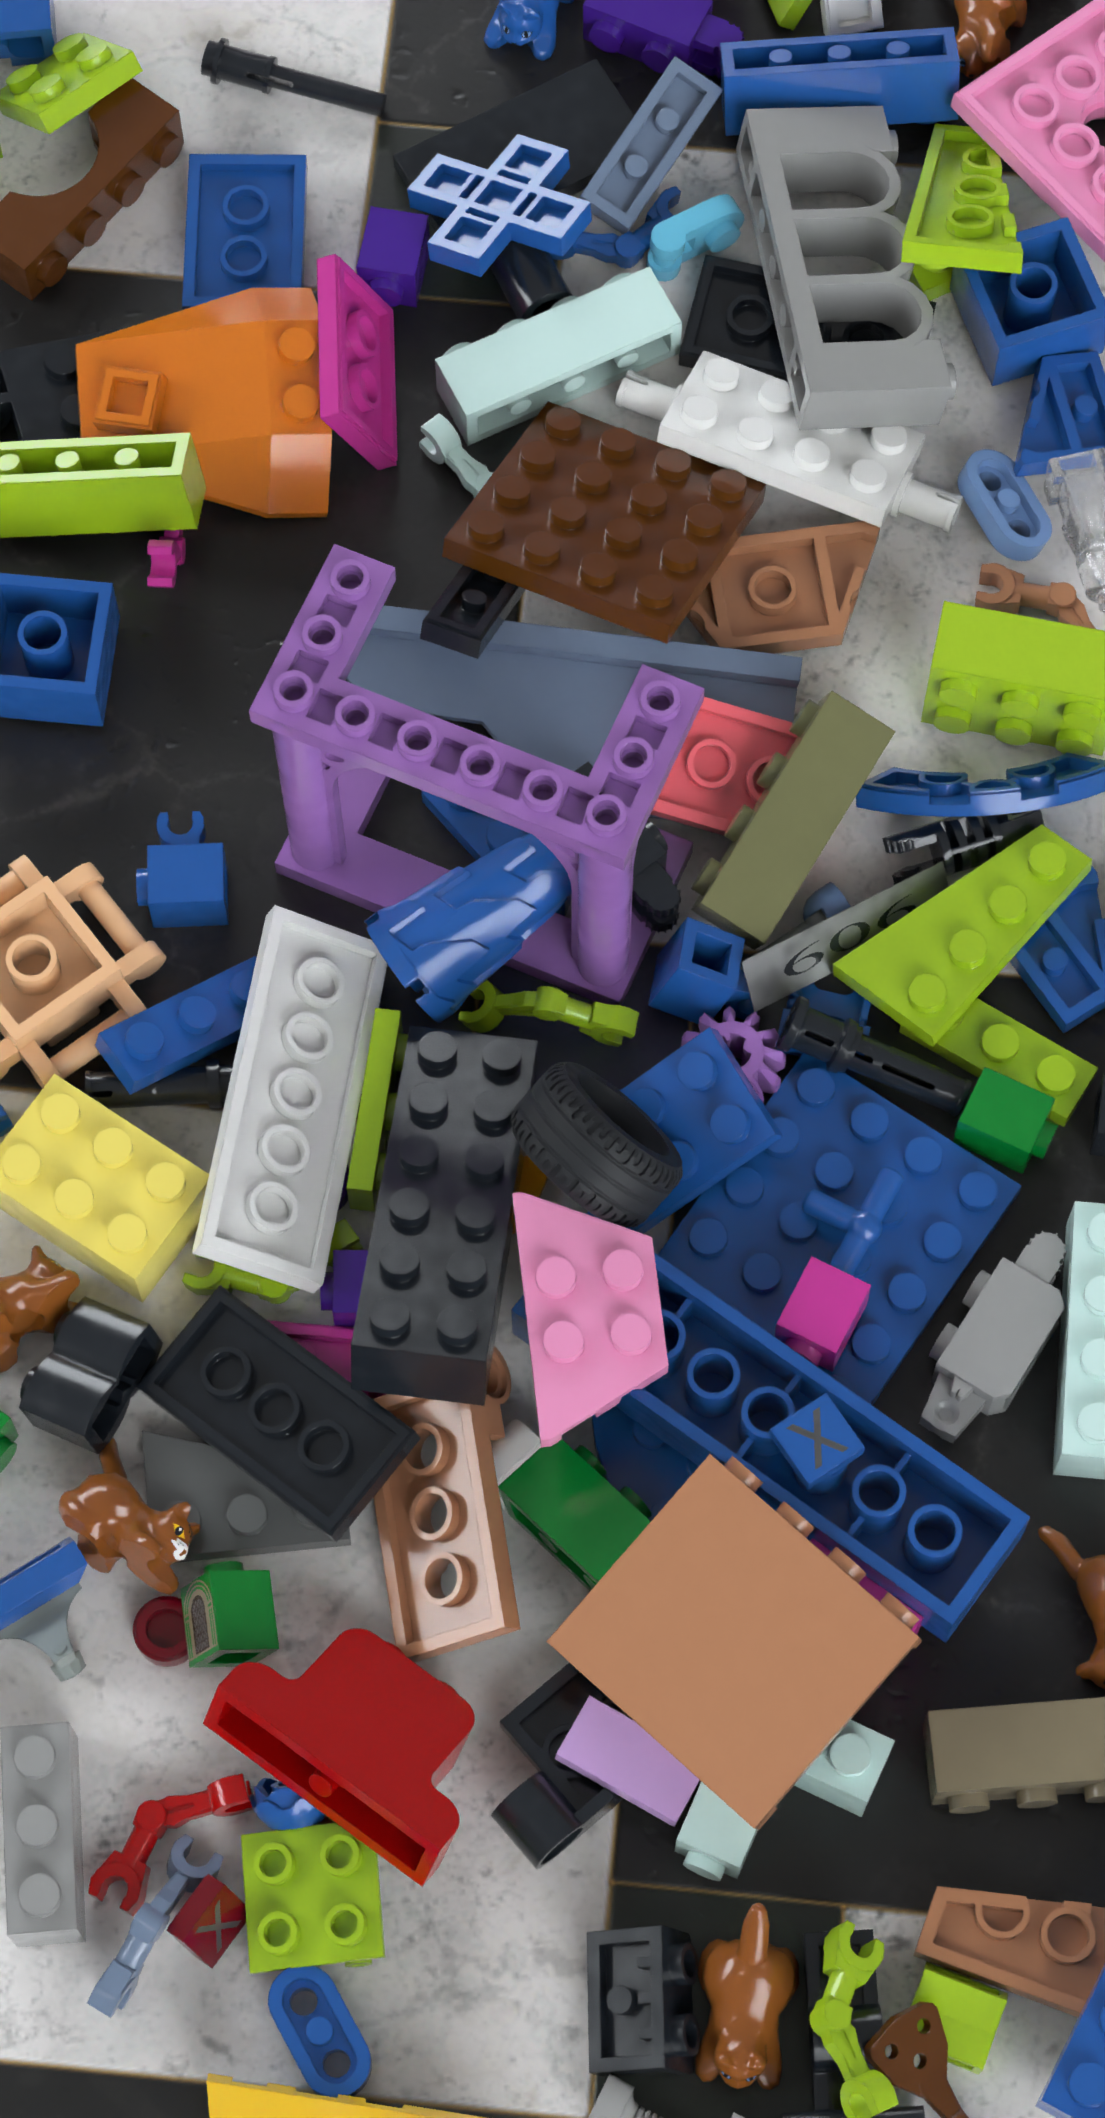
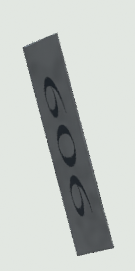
[741,861,949,1012]

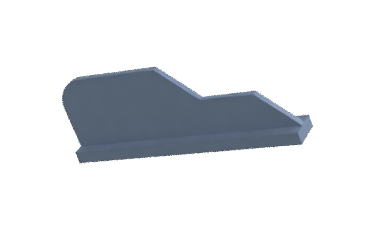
[346,605,803,820]

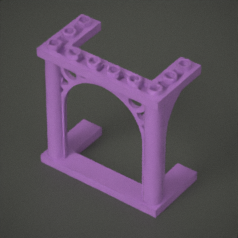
[249,544,705,1006]

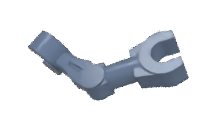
[87,1834,223,2018]

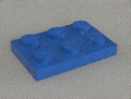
[182,154,308,310]
[620,1027,783,1234]

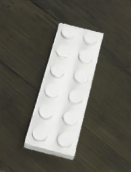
[192,905,387,1294]

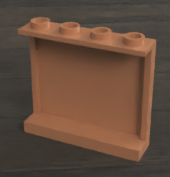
[546,1454,922,1829]

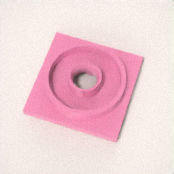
[950,0,1105,262]

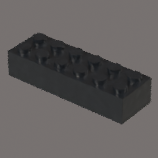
[351,1025,538,1406]

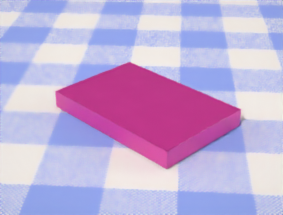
[317,254,398,470]

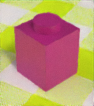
[774,1256,871,1372]

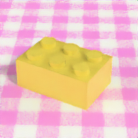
[0,1074,209,1303]

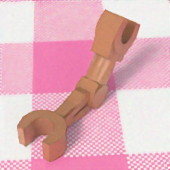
[975,563,1096,629]

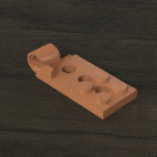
[373,1346,521,1663]

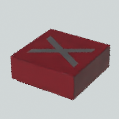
[166,1874,246,1969]

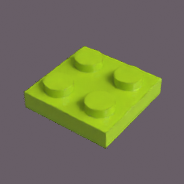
[0,33,143,134]

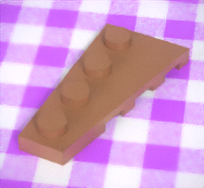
[913,1886,1105,2017]

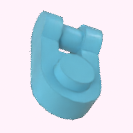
[646,194,745,282]

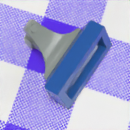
[0,1536,88,1682]

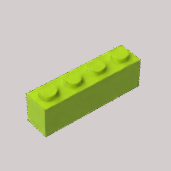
[0,432,206,538]

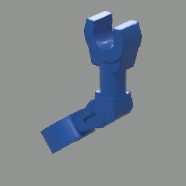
[550,186,681,269]

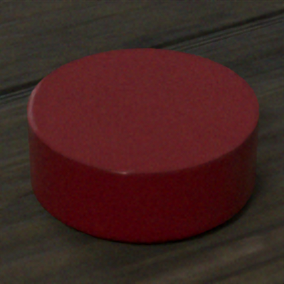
[133,1596,188,1667]

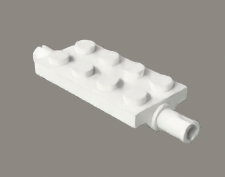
[615,351,963,533]

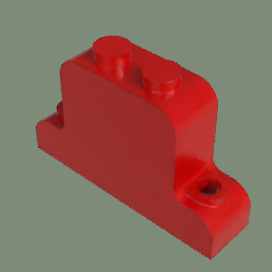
[203,1628,475,1887]

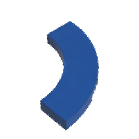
[856,752,1105,817]

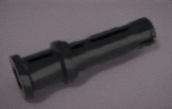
[777,996,972,1117]

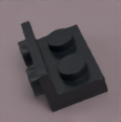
[587,1925,700,2076]

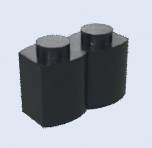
[19,1296,163,1454]

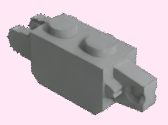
[919,1230,1067,1443]

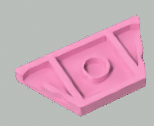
[512,1192,669,1447]

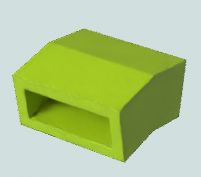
[910,1961,1008,2075]

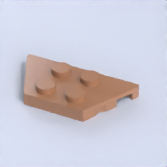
[686,521,880,654]

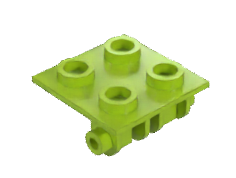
[241,1823,385,1974]

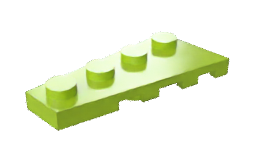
[901,123,1023,274]
[833,824,1092,1047]

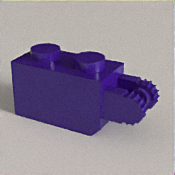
[583,0,745,79]

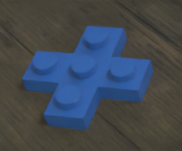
[407,134,592,277]

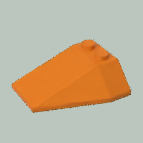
[75,288,332,518]

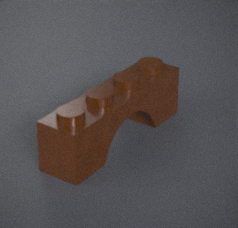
[0,78,184,301]

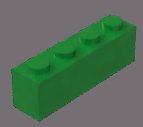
[498,1440,652,1591]

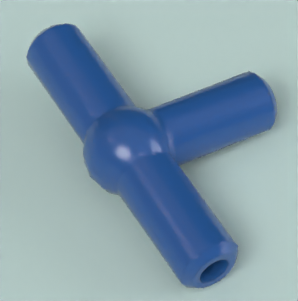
[802,1167,904,1276]

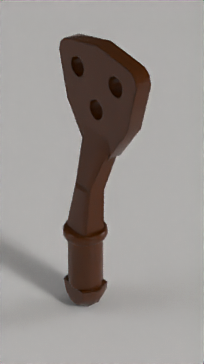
[864,2001,969,2118]

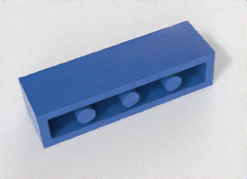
[720,27,960,136]

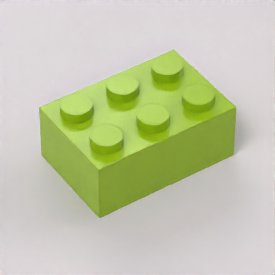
[920,601,1105,756]

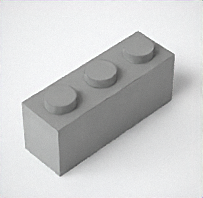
[0,1722,86,1947]

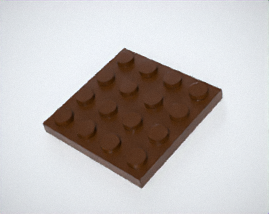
[442,401,767,644]

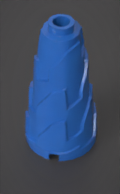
[364,833,572,1023]

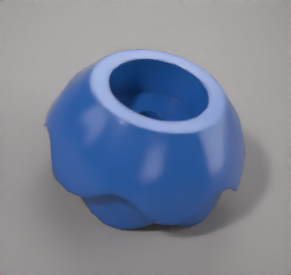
[250,1778,326,1830]

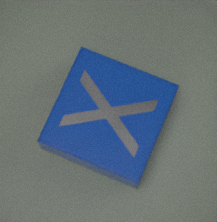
[769,1393,865,1490]

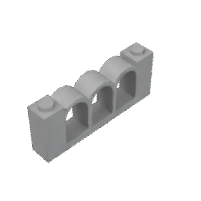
[736,106,957,430]

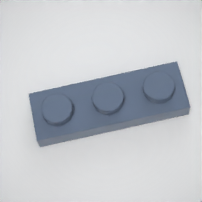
[579,56,723,234]

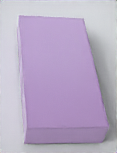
[555,1695,700,1827]

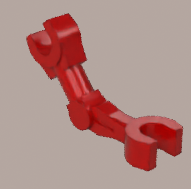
[88,1773,253,1916]

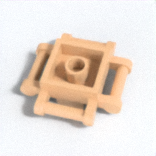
[0,854,166,1089]

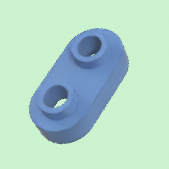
[957,449,1052,561]

